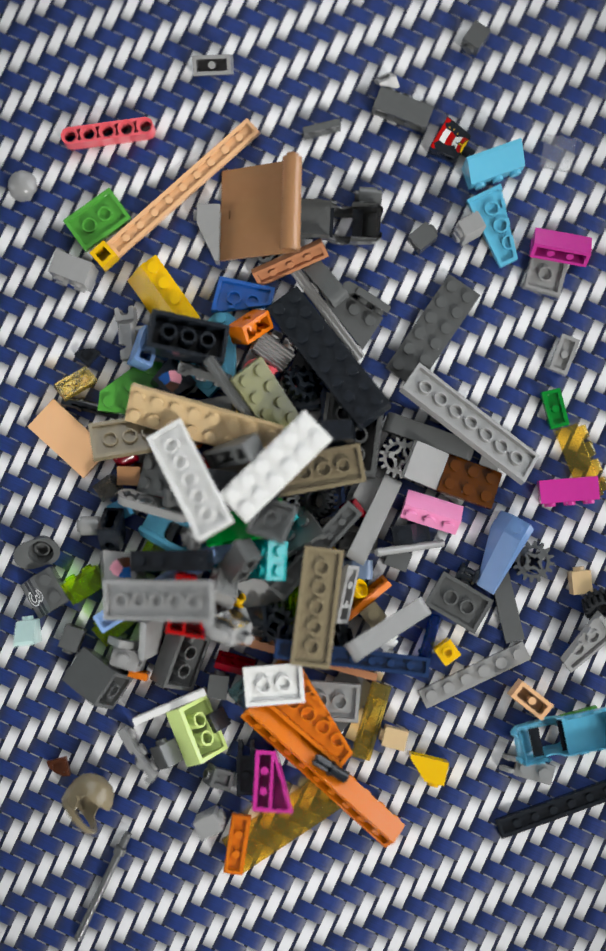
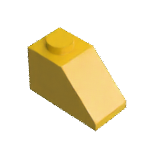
[409,750,449,787]

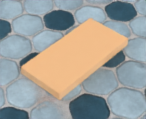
[27,399,100,478]

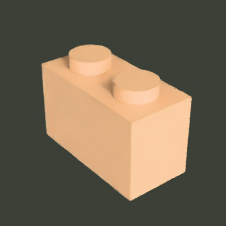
[507,678,554,721]

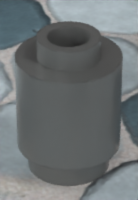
[354,187,382,205]

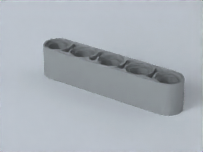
[346,474,402,565]
[345,597,432,663]

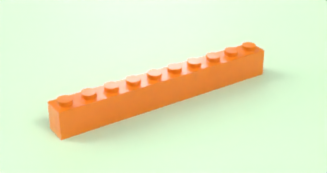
[240,706,405,848]

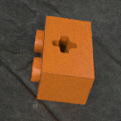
[229,309,274,345]

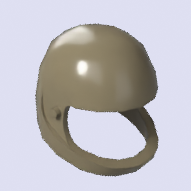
[61,773,114,835]

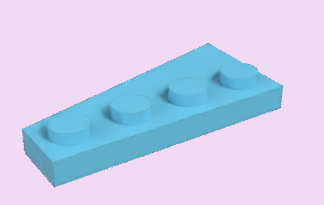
[466,183,518,268]

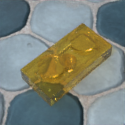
[54,366,97,401]

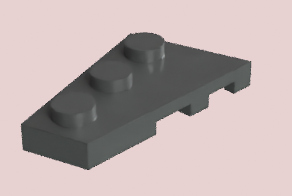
[326,296,383,350]
[285,510,328,559]

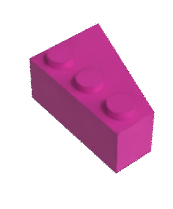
[252,750,294,813]

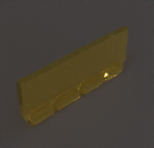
[555,423,606,502]

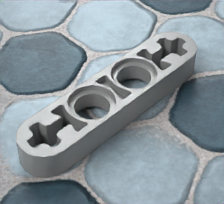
[118,489,188,523]

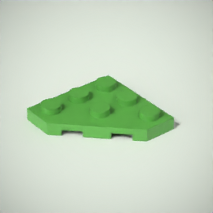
[97,361,163,415]

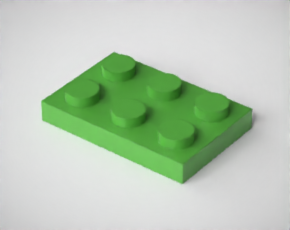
[63,188,132,252]

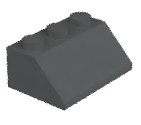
[150,633,211,692]

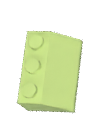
[166,695,228,767]

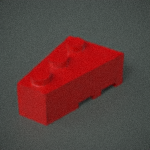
[165,571,205,640]

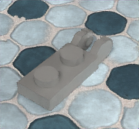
[499,753,556,785]

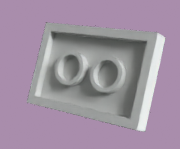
[243,663,305,707]

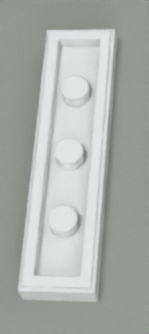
[132,686,207,726]

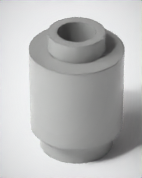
[76,516,101,536]

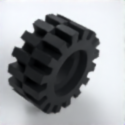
[301,488,338,517]
[581,587,606,620]

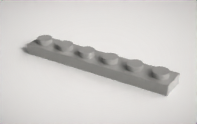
[418,641,531,709]

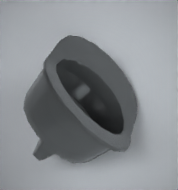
[13,535,60,569]

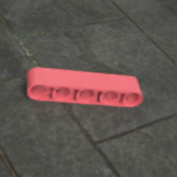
[61,117,156,150]

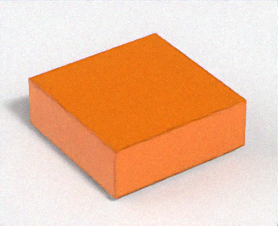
[127,670,150,681]

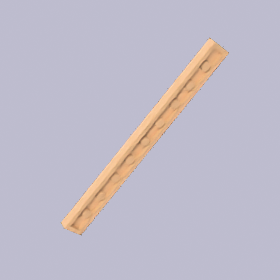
[106,118,260,259]

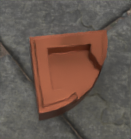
[47,756,71,776]

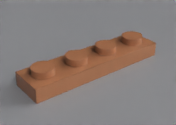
[251,238,329,285]

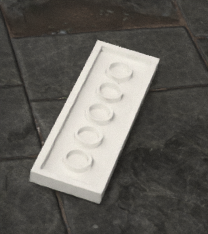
[220,410,333,523]
[146,418,234,542]

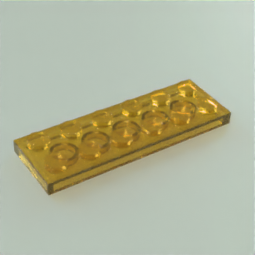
[222,781,340,873]

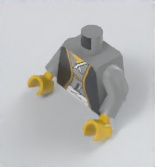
[202,593,254,647]

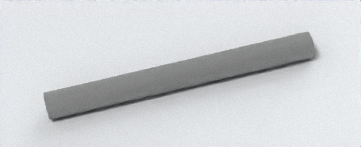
[374,539,445,557]

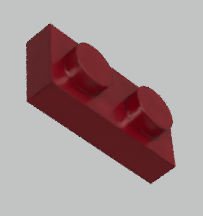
[214,650,256,676]

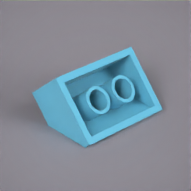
[461,138,525,190]

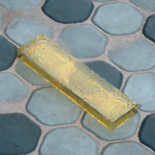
[351,681,392,761]

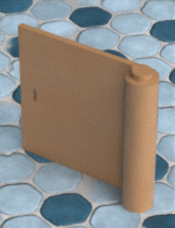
[220,152,302,261]

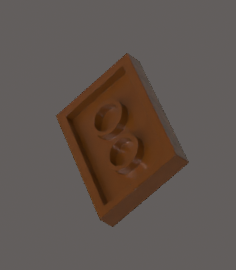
[436,454,502,510]

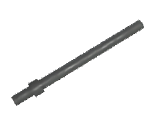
[74,831,132,941]

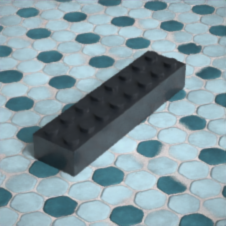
[266,286,391,431]

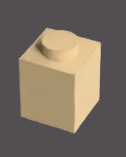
[567,566,593,595]
[378,724,409,751]

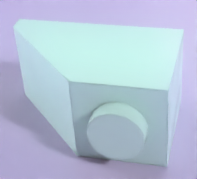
[13,615,42,647]

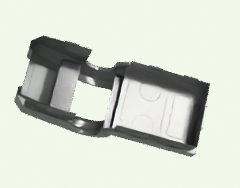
[300,197,383,245]

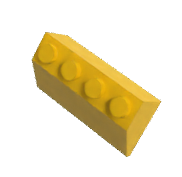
[127,255,201,319]

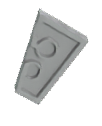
[560,610,606,673]
[117,725,159,785]

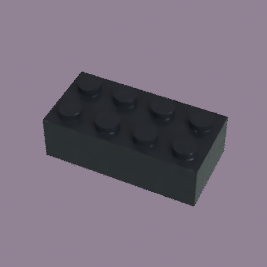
[143,309,230,366]

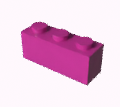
[530,227,592,267]
[537,476,600,507]

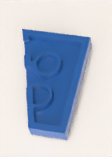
[211,276,275,313]

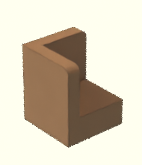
[117,463,143,486]

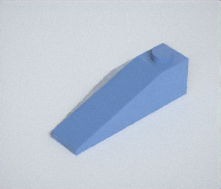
[476,510,534,595]

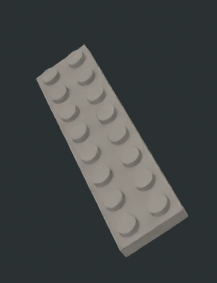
[399,362,540,485]

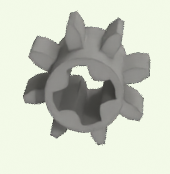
[182,527,206,551]

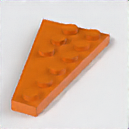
[269,659,353,767]

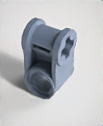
[342,560,373,579]

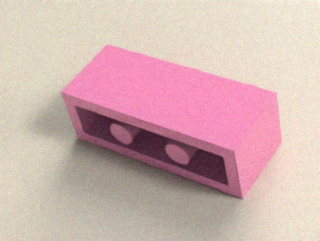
[400,489,464,535]

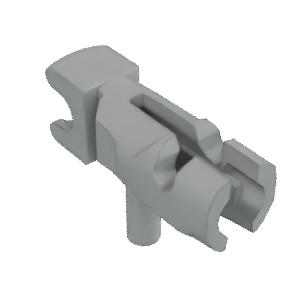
[114,306,145,361]

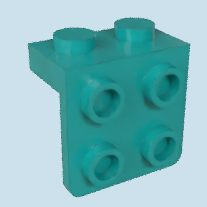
[248,540,288,581]

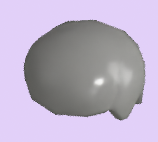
[8,170,37,202]

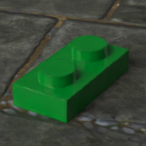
[540,388,570,430]

